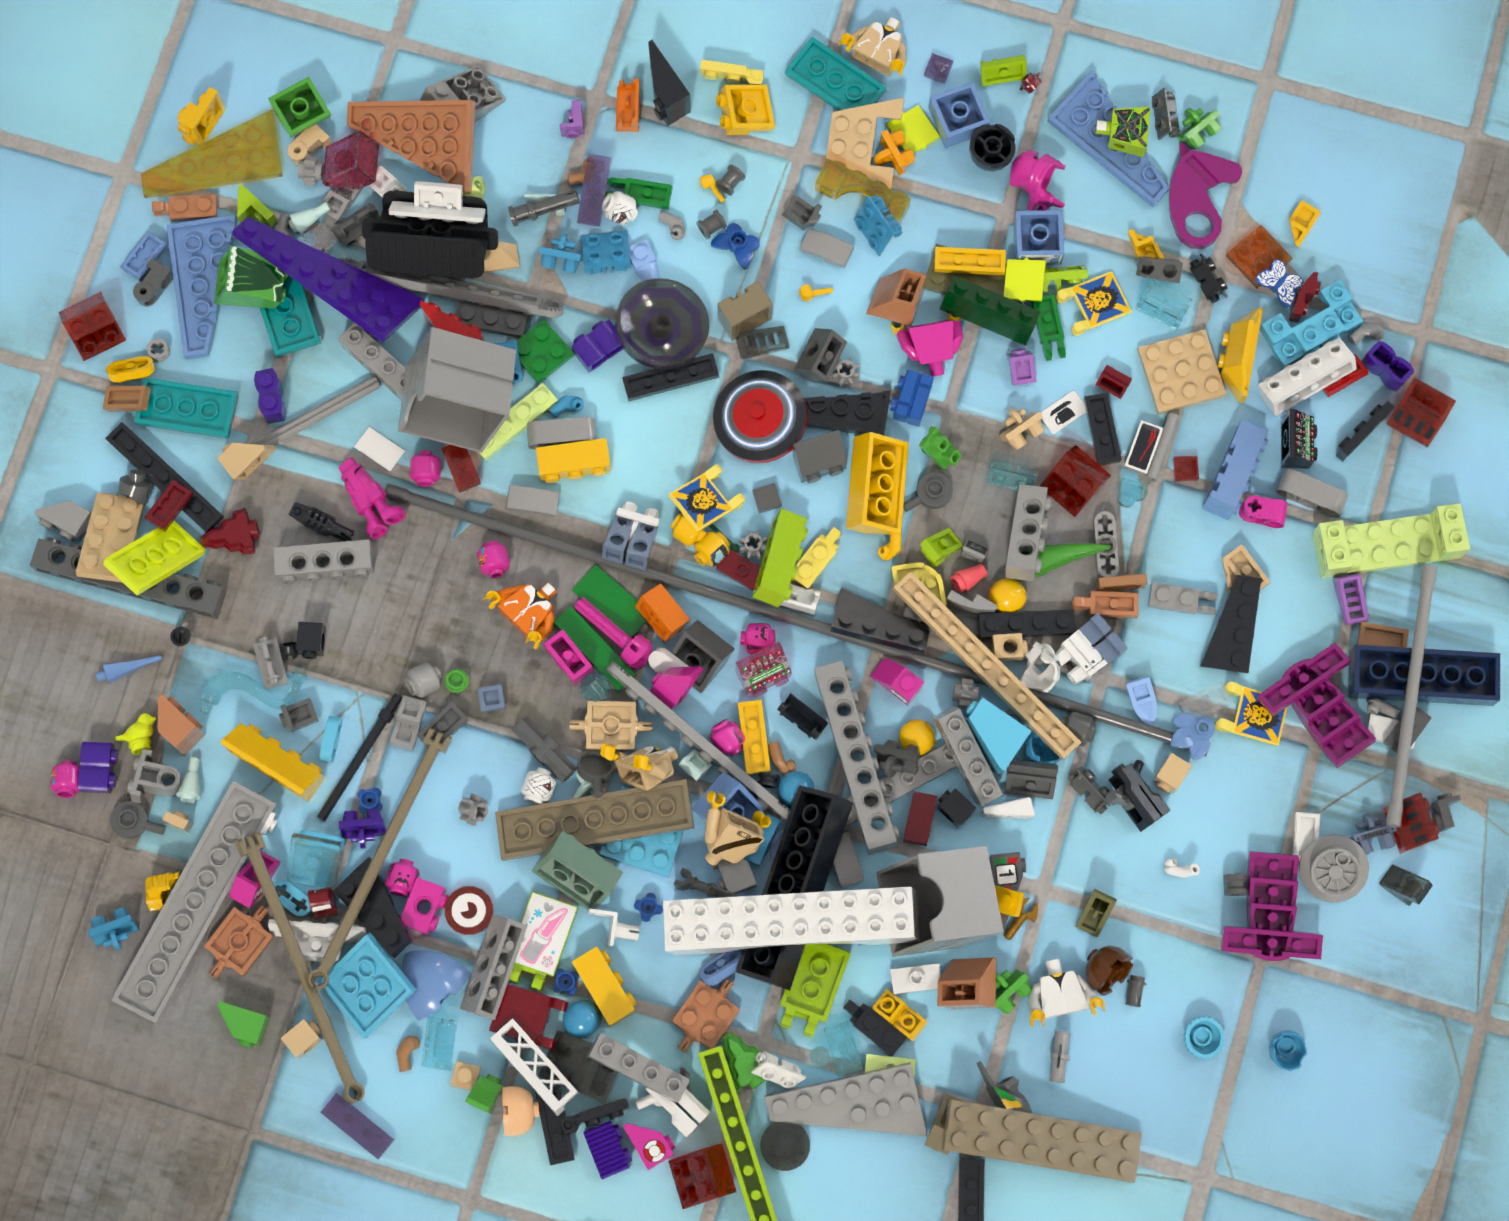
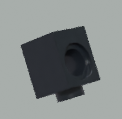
[296,622,326,659]
[937,788,977,829]

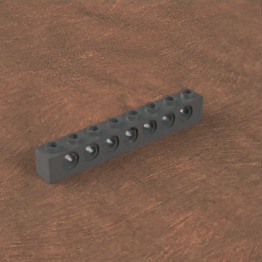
[30,537,226,619]

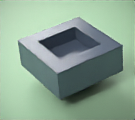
[478,684,506,713]

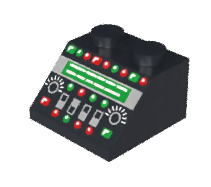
[1281,409,1318,469]

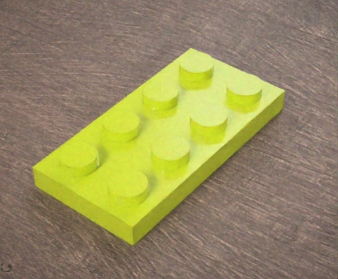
[103,521,206,596]

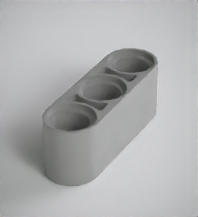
[527,417,596,450]
[1276,468,1349,518]

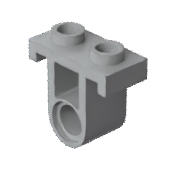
[127,749,181,803]

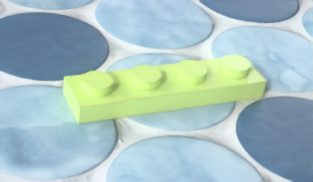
[478,383,558,461]

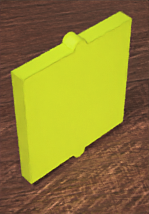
[886,105,940,154]
[1004,258,1046,303]

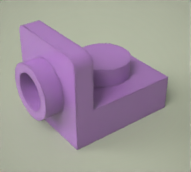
[560,100,584,139]
[1006,348,1036,386]

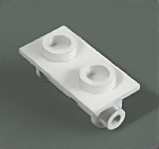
[751,1051,806,1089]

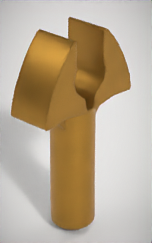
[1003,898,1038,940]

